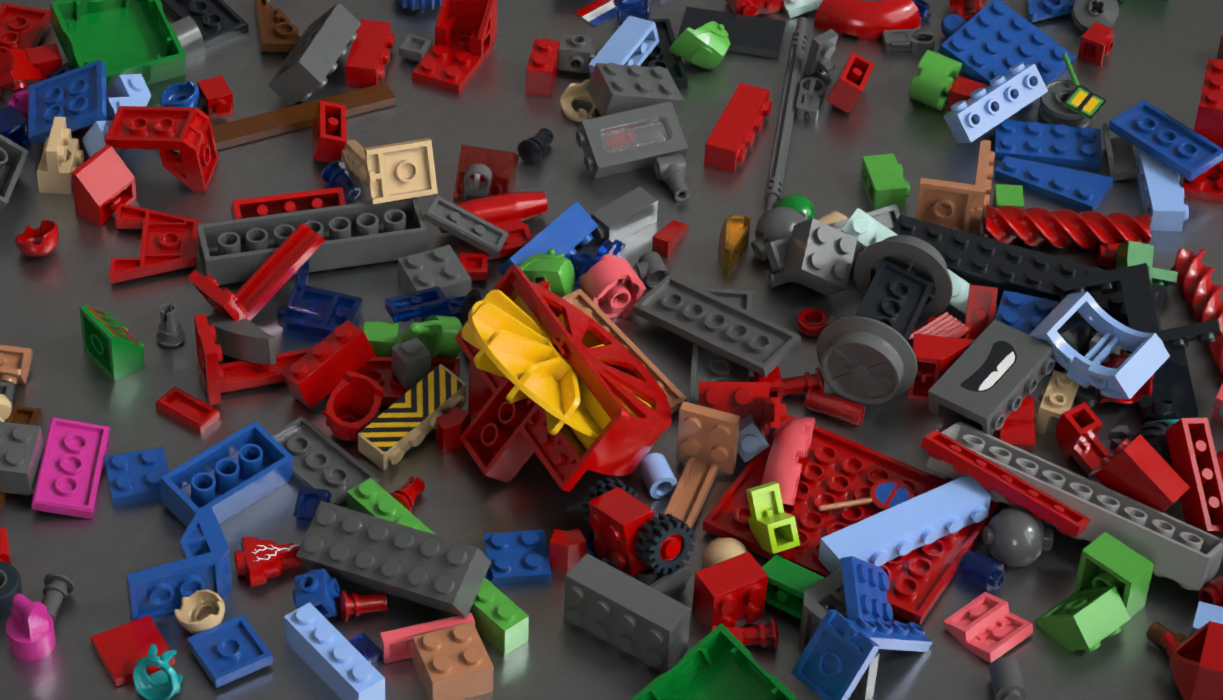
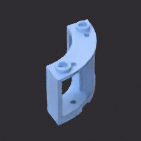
[1029,291,1170,399]

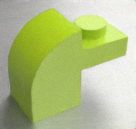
[746,481,800,554]

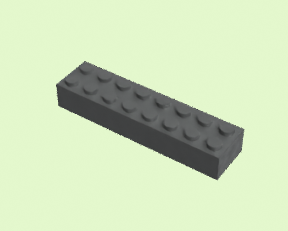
[197,197,428,285]

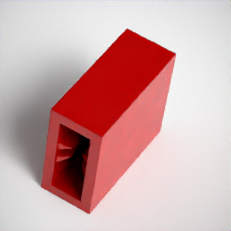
[1094,434,1190,512]

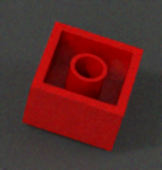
[692,551,768,635]

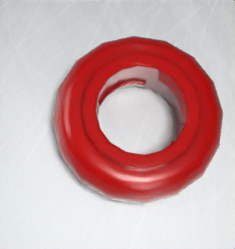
[796,308,829,337]

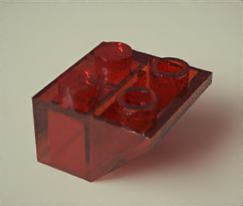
[453,145,519,200]

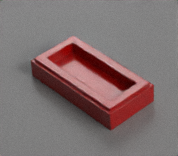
[155,386,220,434]

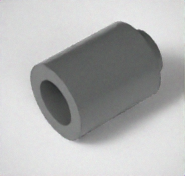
[989,657,1027,700]

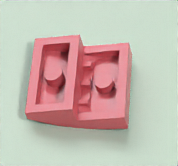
[943,592,1033,663]

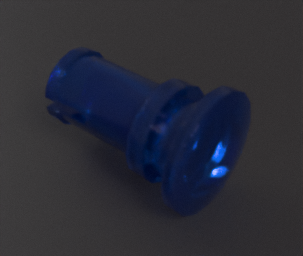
[321,160,361,201]

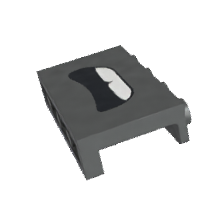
[928,320,1055,435]

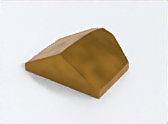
[718,214,751,278]

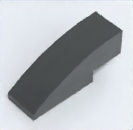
[206,312,276,365]

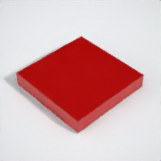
[90,615,175,687]

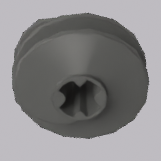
[1071,0,1120,32]

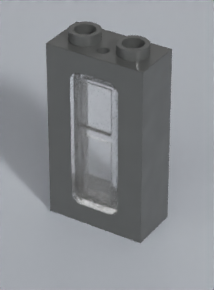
[576,101,688,180]

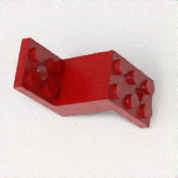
[1182,58,1223,204]

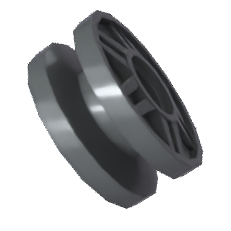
[1038,80,1092,127]

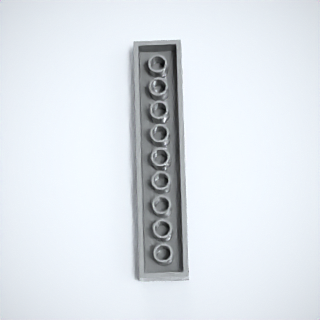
[926,421,1223,591]

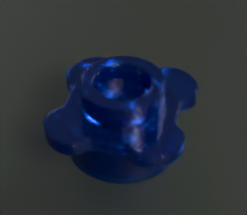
[913,0,932,19]

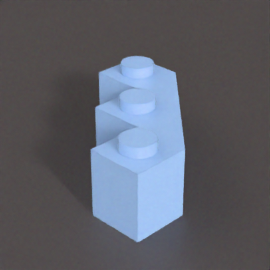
[81,74,151,158]

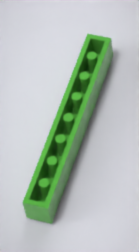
[347,478,529,656]

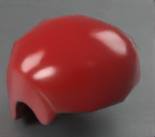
[15,220,59,258]

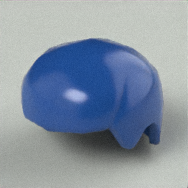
[160,81,201,108]

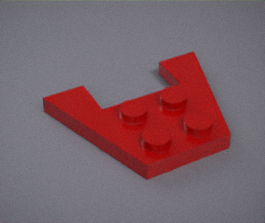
[109,203,199,284]

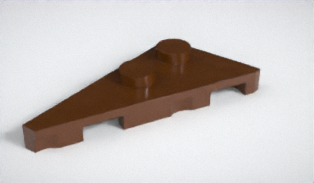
[254,0,300,53]

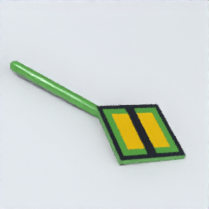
[1062,53,1107,121]

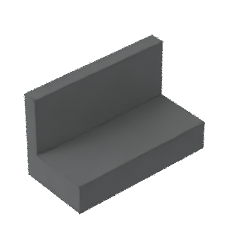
[1102,123,1138,181]

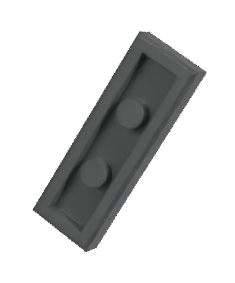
[423,195,510,257]

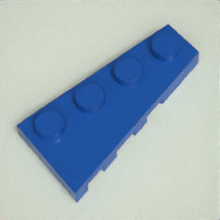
[994,156,1114,212]

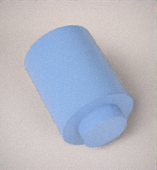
[638,453,678,499]

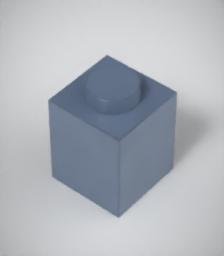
[737,414,770,462]

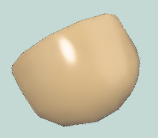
[701,538,747,569]
[174,589,225,635]

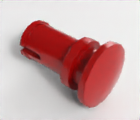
[782,367,824,397]
[389,476,425,512]
[338,591,387,622]
[741,618,779,649]

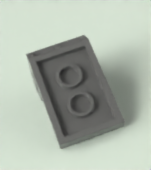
[799,568,879,700]

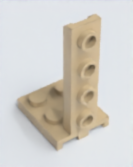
[342,138,438,204]

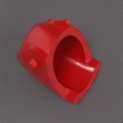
[322,371,384,441]

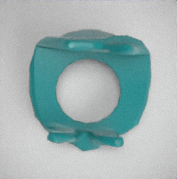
[133,644,183,700]

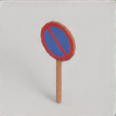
[818,479,915,511]

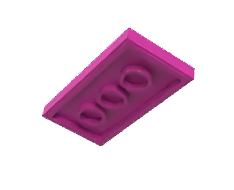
[31,417,110,519]

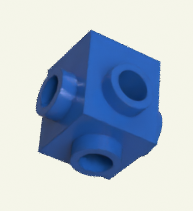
[292,568,340,618]

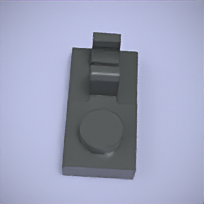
[803,29,838,83]

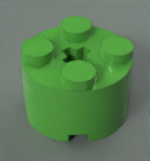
[908,50,963,111]

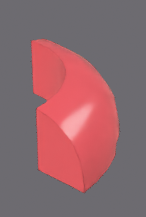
[761,417,815,505]

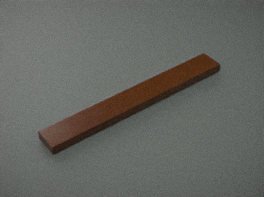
[212,82,396,150]

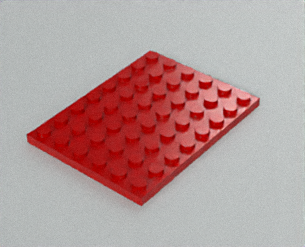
[702,414,1000,625]

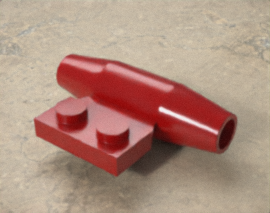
[439,192,548,260]

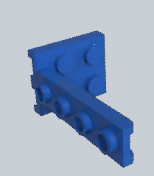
[791,609,933,700]

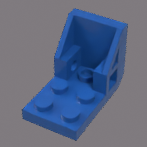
[126,505,232,621]

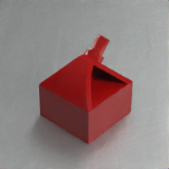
[1160,621,1223,700]

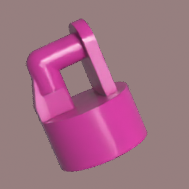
[5,593,56,661]

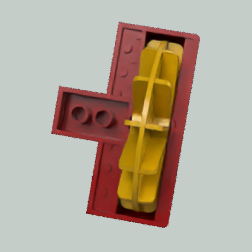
[455,265,672,492]

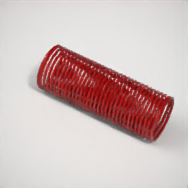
[804,389,865,426]

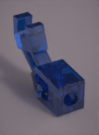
[568,239,626,282]

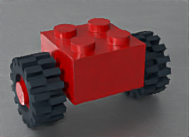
[581,477,695,577]

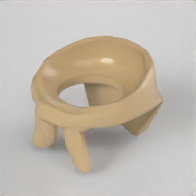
[560,79,599,122]

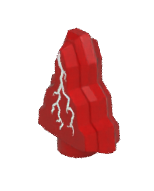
[234,536,303,587]

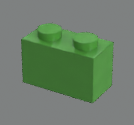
[860,153,910,211]

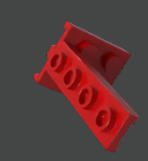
[187,223,325,321]
[194,314,312,405]
[698,381,786,439]

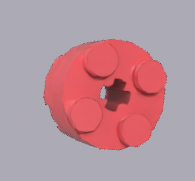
[579,254,646,319]

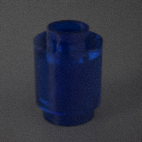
[958,550,1006,592]

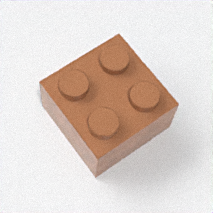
[412,621,494,700]

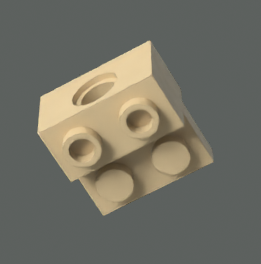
[37,117,84,194]

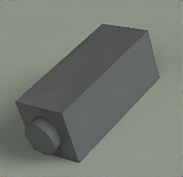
[590,187,658,248]

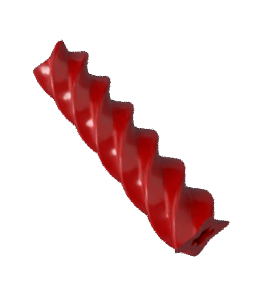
[982,204,1151,250]
[1171,248,1223,379]

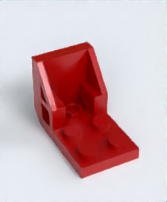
[412,0,497,94]
[104,106,219,193]

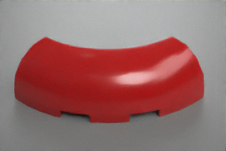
[814,0,921,41]

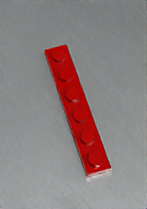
[920,430,1091,537]

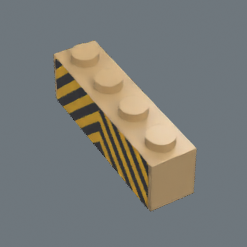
[358,364,466,471]

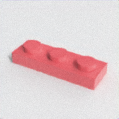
[380,613,475,664]

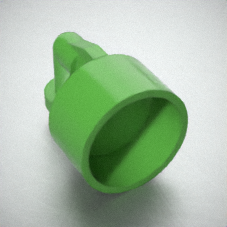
[395,315,462,358]

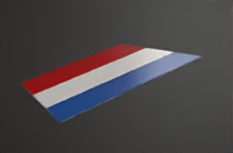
[575,0,643,27]

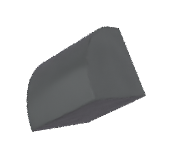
[170,16,205,61]

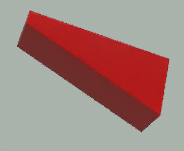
[652,220,689,259]

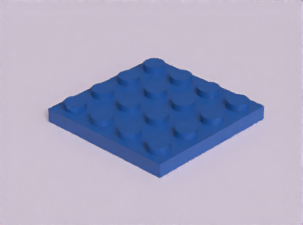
[938,0,1076,113]

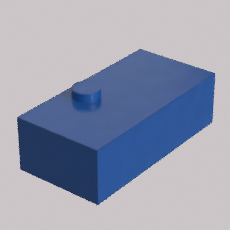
[160,420,294,527]

